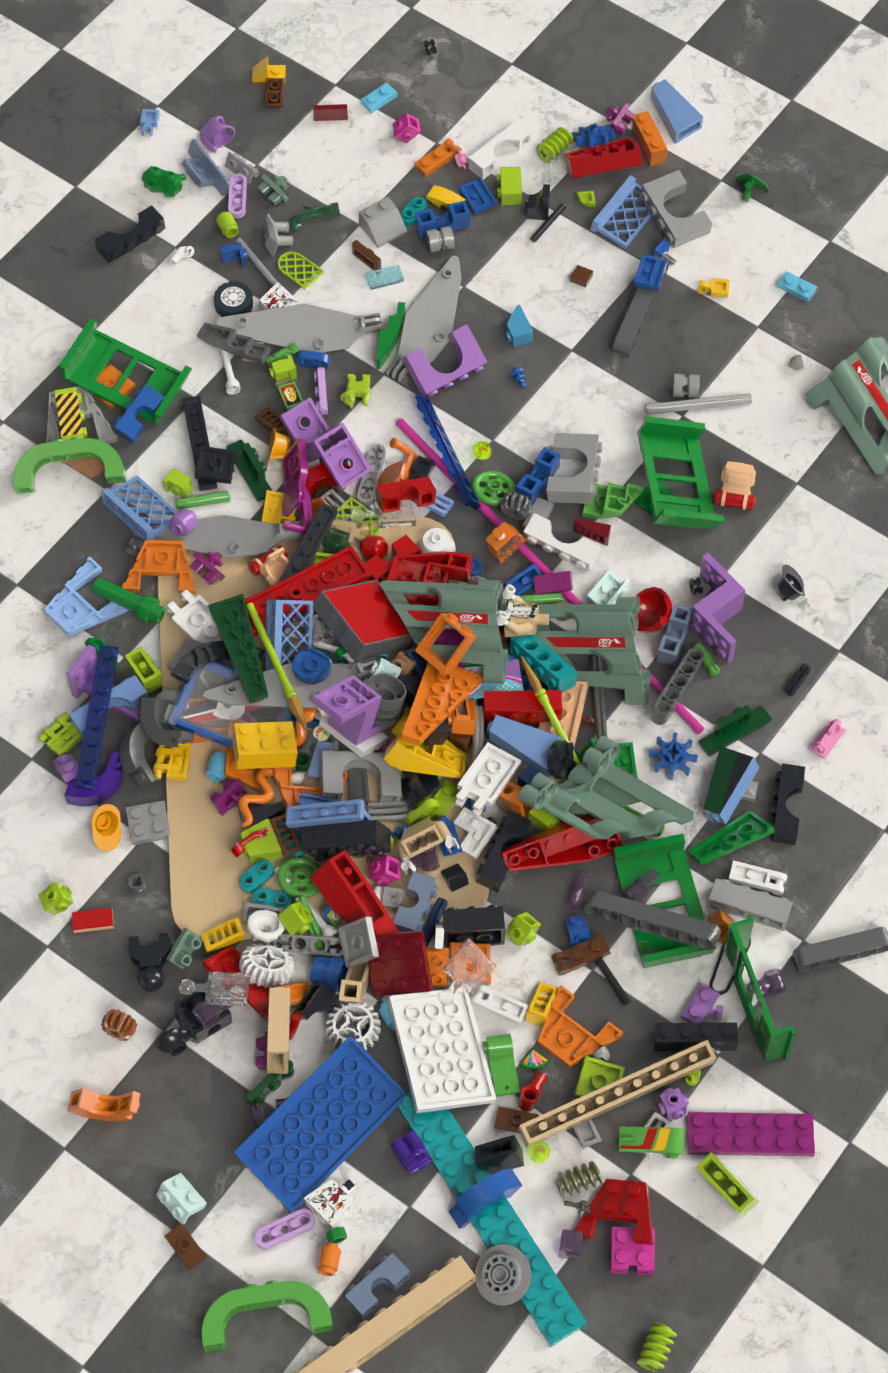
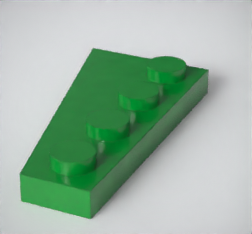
[688,810,775,865]

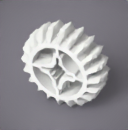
[239,943,294,988]
[326,1002,381,1051]

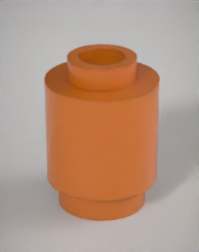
[317,1243,342,1276]

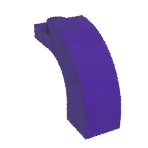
[65,751,123,806]

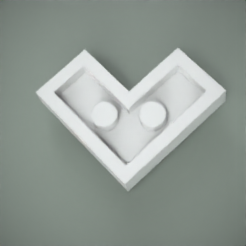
[454,807,498,860]

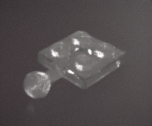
[351,499,416,528]
[438,938,497,1006]
[178,972,250,1006]

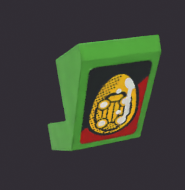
[274,378,303,411]

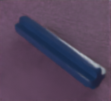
[423,897,448,947]

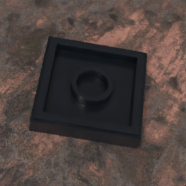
[194,445,236,484]

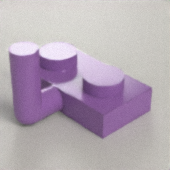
[681,983,724,1023]

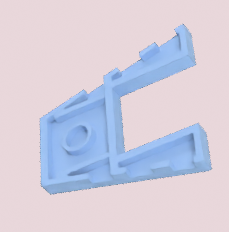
[44,556,130,637]

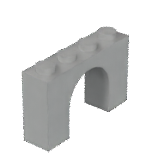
[640,170,712,248]
[547,433,603,504]
[319,749,402,802]

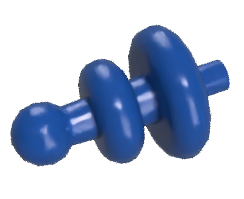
[510,366,527,388]
[391,823,408,839]

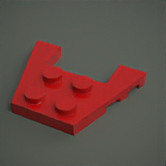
[573,1179,654,1245]

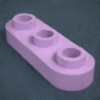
[228,173,247,219]
[314,367,328,415]
[254,1209,315,1250]

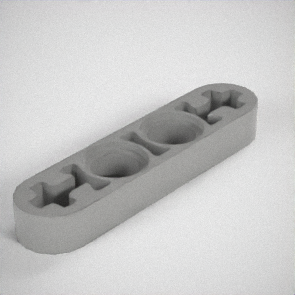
[357,444,386,507]
[272,932,343,956]

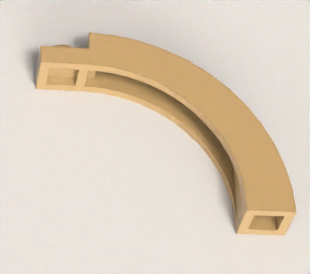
[339,961,370,1004]

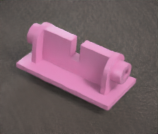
[809,719,845,759]

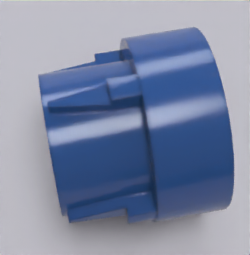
[310,956,348,993]

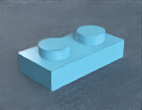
[361,82,397,114]
[777,271,817,303]

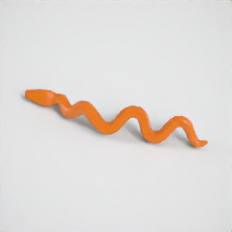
[238,708,317,827]

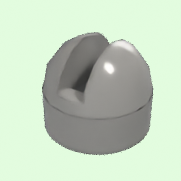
[790,354,804,370]
[592,1046,610,1061]

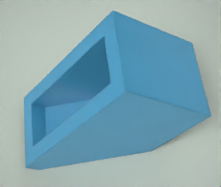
[505,304,533,348]

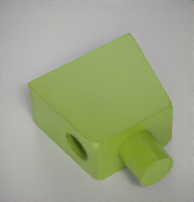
[232,819,282,865]

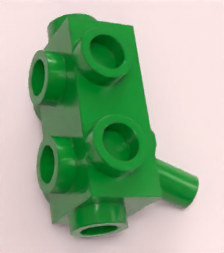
[141,166,186,198]

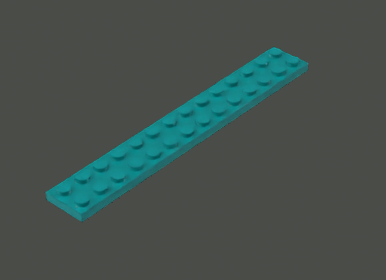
[395,1091,587,1347]

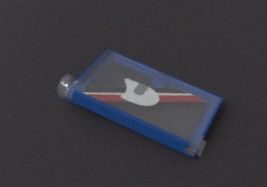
[163,662,293,749]

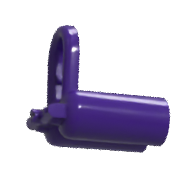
[390,1131,432,1174]

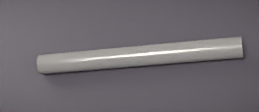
[236,238,278,287]

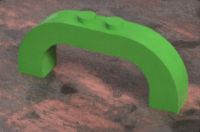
[13,437,126,494]
[202,1280,333,1352]

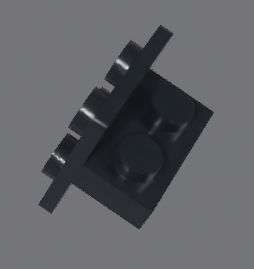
[401,771,442,807]

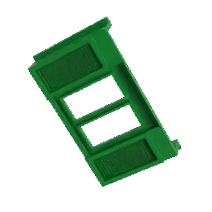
[58,318,192,425]
[637,416,724,529]
[614,834,716,969]
[724,914,796,1061]

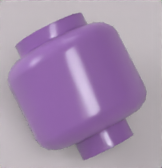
[170,508,198,536]

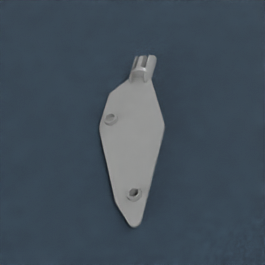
[386,256,462,382]
[216,304,383,353]
[133,515,303,559]
[203,657,378,708]

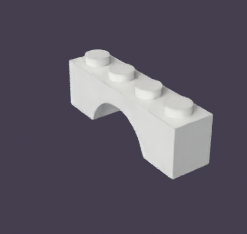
[469,120,532,180]
[524,513,601,570]

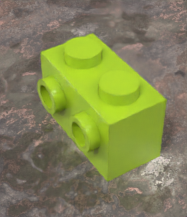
[125,647,163,693]

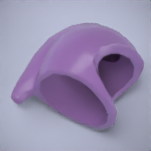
[200,116,235,153]

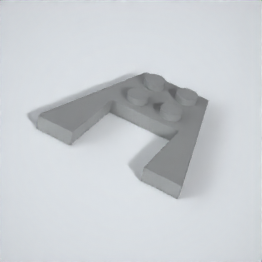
[46,386,118,444]

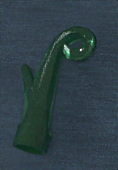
[287,202,341,231]

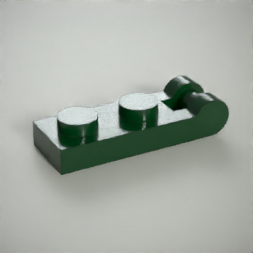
[245,1060,294,1109]

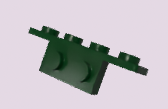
[226,440,272,502]
[698,705,772,757]

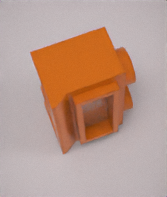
[447,698,477,735]

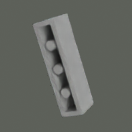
[707,878,793,931]

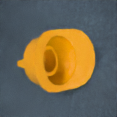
[266,428,290,469]
[89,804,121,851]

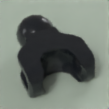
[129,932,171,992]

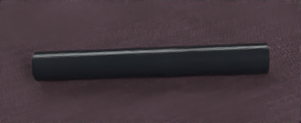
[530,203,566,242]
[595,958,631,1006]

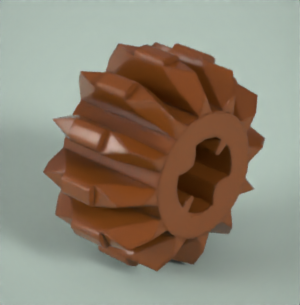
[101,1009,137,1041]

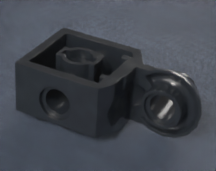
[157,982,232,1056]

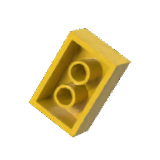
[232,721,298,769]

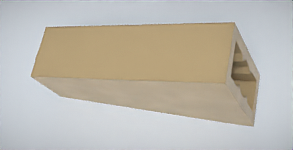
[267,986,290,1074]

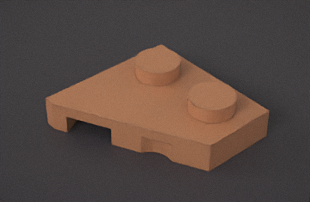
[61,458,105,478]

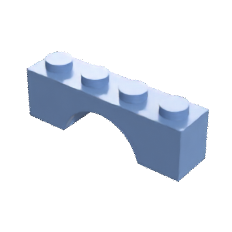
[69,675,149,740]

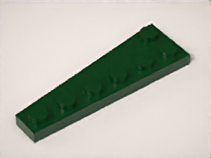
[207,594,268,704]

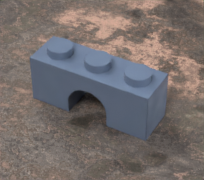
[657,604,692,667]
[393,871,438,932]
[345,1253,410,1320]

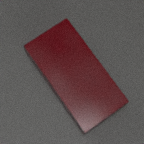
[313,104,348,121]

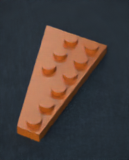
[400,662,484,746]

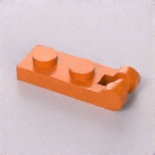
[414,138,462,177]

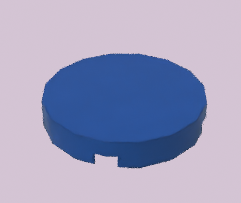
[292,649,331,684]

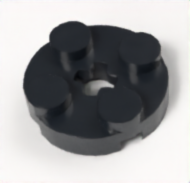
[548,740,576,780]

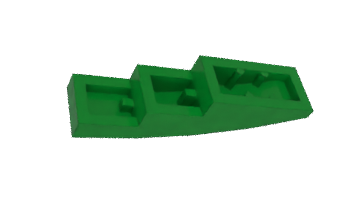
[376,302,405,369]

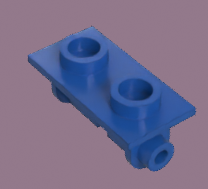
[438,816,463,857]

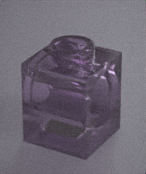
[558,1229,583,1261]

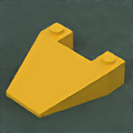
[383,707,468,779]

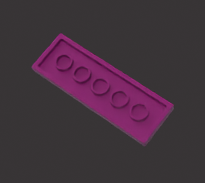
[687,1112,815,1157]

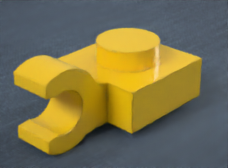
[698,278,730,298]

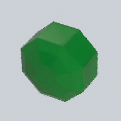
[326,1227,347,1244]

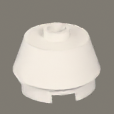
[418,528,455,554]

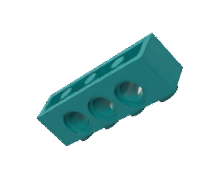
[509,635,577,692]

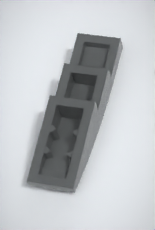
[197,322,271,364]

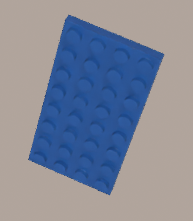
[233,1036,409,1213]

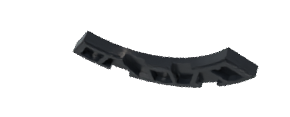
[170,641,265,684]

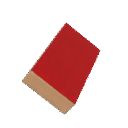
[72,908,114,933]

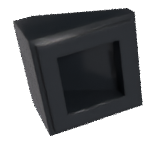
[441,864,469,892]

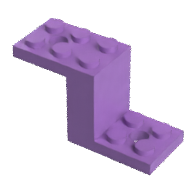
[279,397,372,490]
[690,552,746,664]
[312,675,394,745]

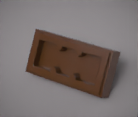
[352,240,382,273]
[494,1107,539,1133]
[164,1223,207,1271]

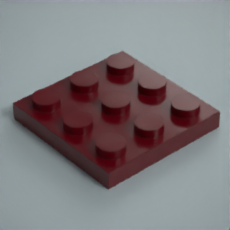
[368,930,433,996]

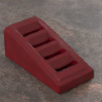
[573,519,611,546]

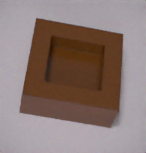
[570,265,593,288]

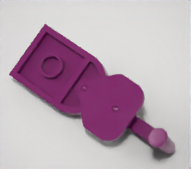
[282,438,312,535]

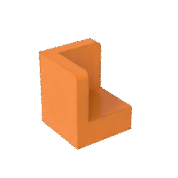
[706,908,734,944]

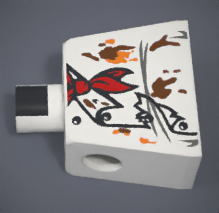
[259,282,300,311]
[304,1179,356,1229]

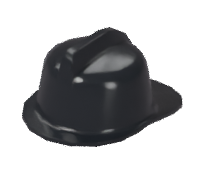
[777,564,805,601]

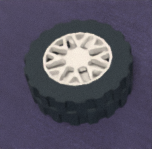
[214,281,253,317]

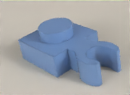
[140,109,160,136]

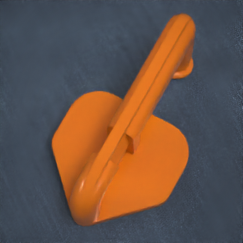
[378,437,417,485]

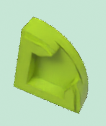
[576,191,596,208]

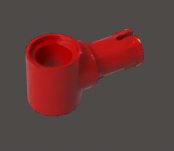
[517,1071,548,1112]

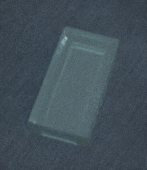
[365,265,404,290]

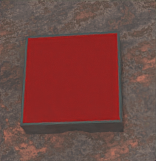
[313,579,414,662]

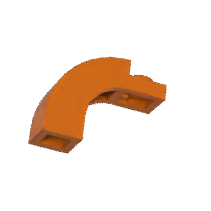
[67,1088,140,1122]

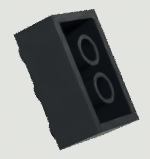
[443,905,505,948]

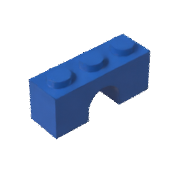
[415,201,470,239]
[114,385,164,444]
[516,447,560,506]

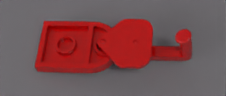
[202,945,302,1041]

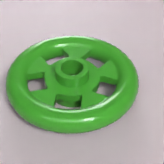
[472,470,515,506]
[277,857,320,898]

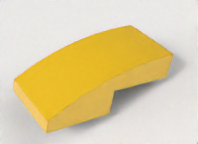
[425,185,466,208]

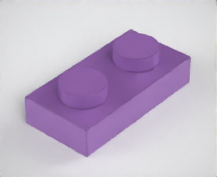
[52,753,83,783]

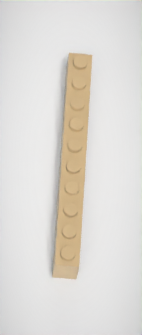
[518,1040,717,1148]
[292,1255,476,1373]

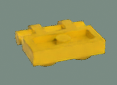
[262,490,298,524]
[153,743,192,781]

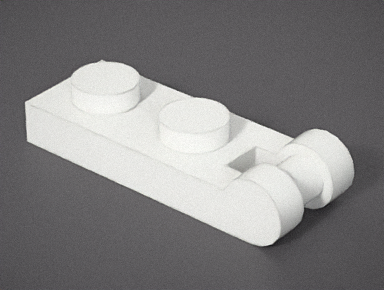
[729,860,787,896]
[470,984,529,1026]

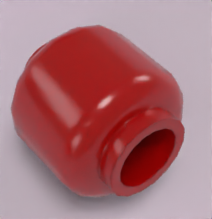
[359,535,388,559]

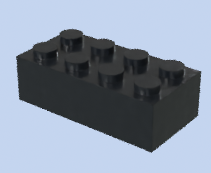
[301,820,391,862]

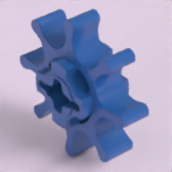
[572,123,615,148]
[648,732,698,780]

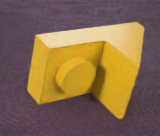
[252,57,286,82]

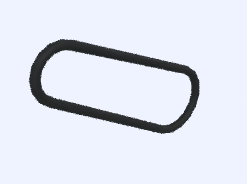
[710,937,751,995]

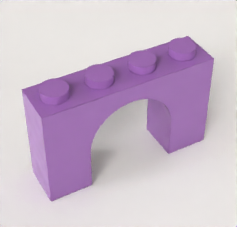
[402,324,487,398]

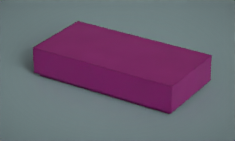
[534,571,573,594]

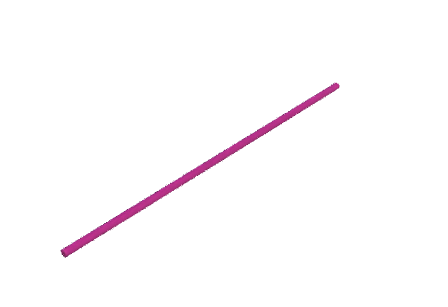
[396,418,704,735]

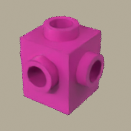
[393,113,421,144]
[369,855,401,886]

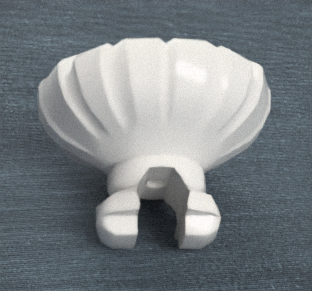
[247,909,284,945]

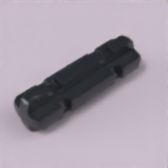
[785,663,811,696]

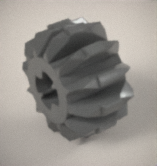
[501,492,532,521]

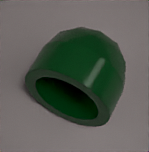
[295,755,310,772]

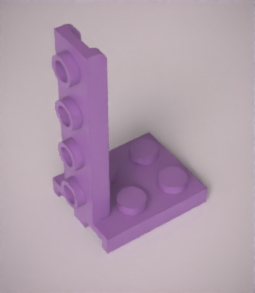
[66,645,141,723]

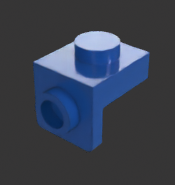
[220,243,248,267]
[564,914,590,947]

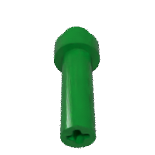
[92,577,166,624]

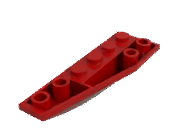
[501,813,622,871]
[310,850,399,934]

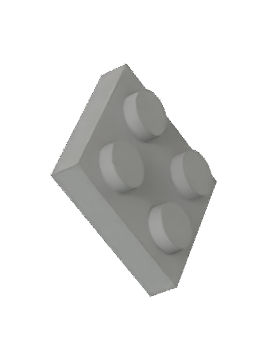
[126,800,170,845]
[338,917,379,968]

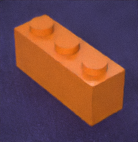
[631,111,667,166]

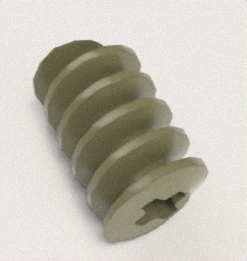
[556,1161,603,1199]

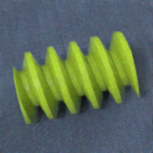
[536,127,574,163]
[637,1322,677,1372]

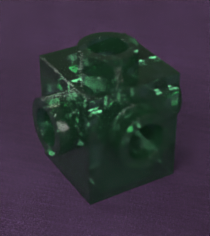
[322,528,350,554]

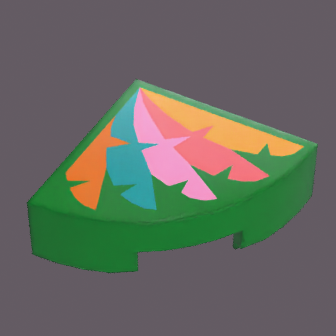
[520,1049,549,1070]

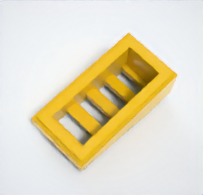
[201,917,245,953]
[525,982,558,1027]

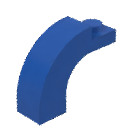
[448,1168,523,1229]

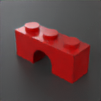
[375,476,436,513]
[364,534,420,583]

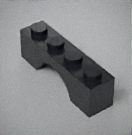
[95,205,166,263]
[397,675,452,745]
[770,763,805,845]
[476,811,532,893]
[654,1022,738,1051]

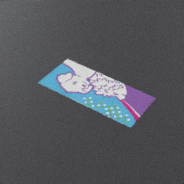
[463,659,524,700]

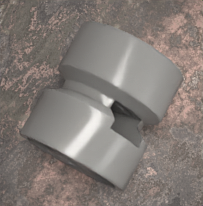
[426,226,455,253]
[673,374,700,398]

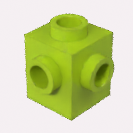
[38,882,74,915]
[506,912,541,947]

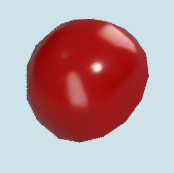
[635,587,672,634]

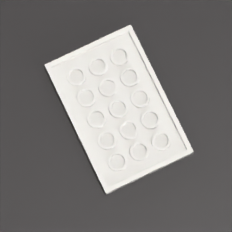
[388,987,497,1113]

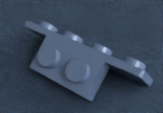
[182,139,230,196]

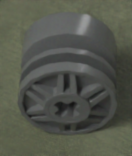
[366,674,407,726]

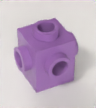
[657,1088,689,1121]

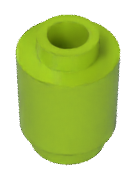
[216,212,238,238]

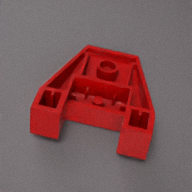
[387,552,473,606]

